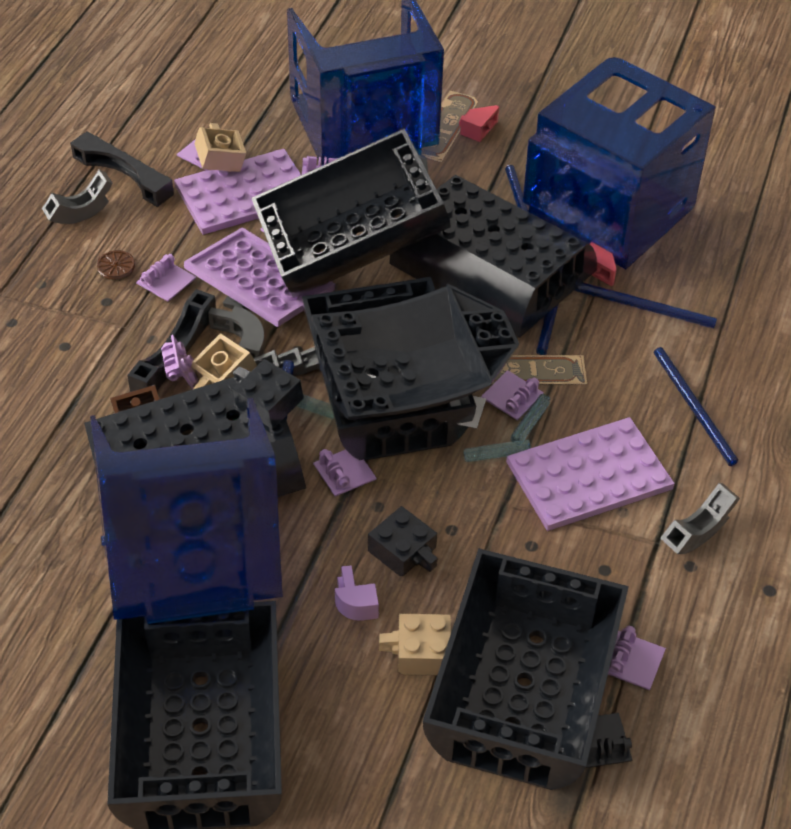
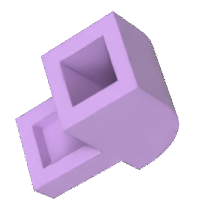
[335,565,379,620]

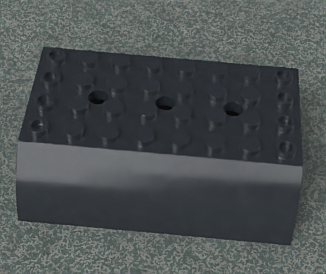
[251,129,451,298]
[389,175,597,338]
[302,277,477,461]
[84,377,306,547]
[423,548,629,790]
[107,601,282,829]

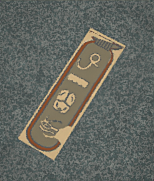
[414,91,478,162]
[491,355,587,384]

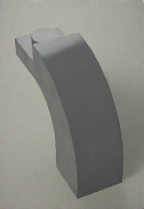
[42,170,113,224]
[208,306,265,358]
[660,483,740,554]

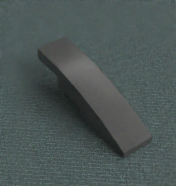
[253,347,320,376]

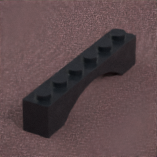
[70,131,174,207]
[127,289,216,392]

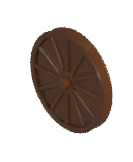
[97,250,135,279]

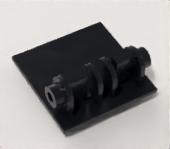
[585,713,633,768]

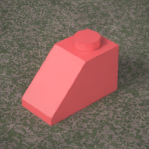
[459,105,499,142]
[590,239,617,286]

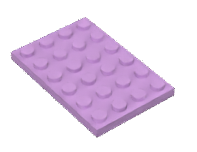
[174,149,301,235]
[184,227,335,327]
[506,417,674,531]

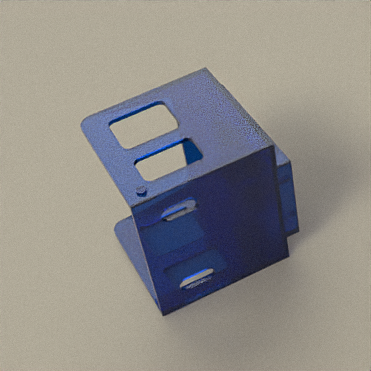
[287,0,444,166]
[523,57,716,270]
[90,398,283,624]

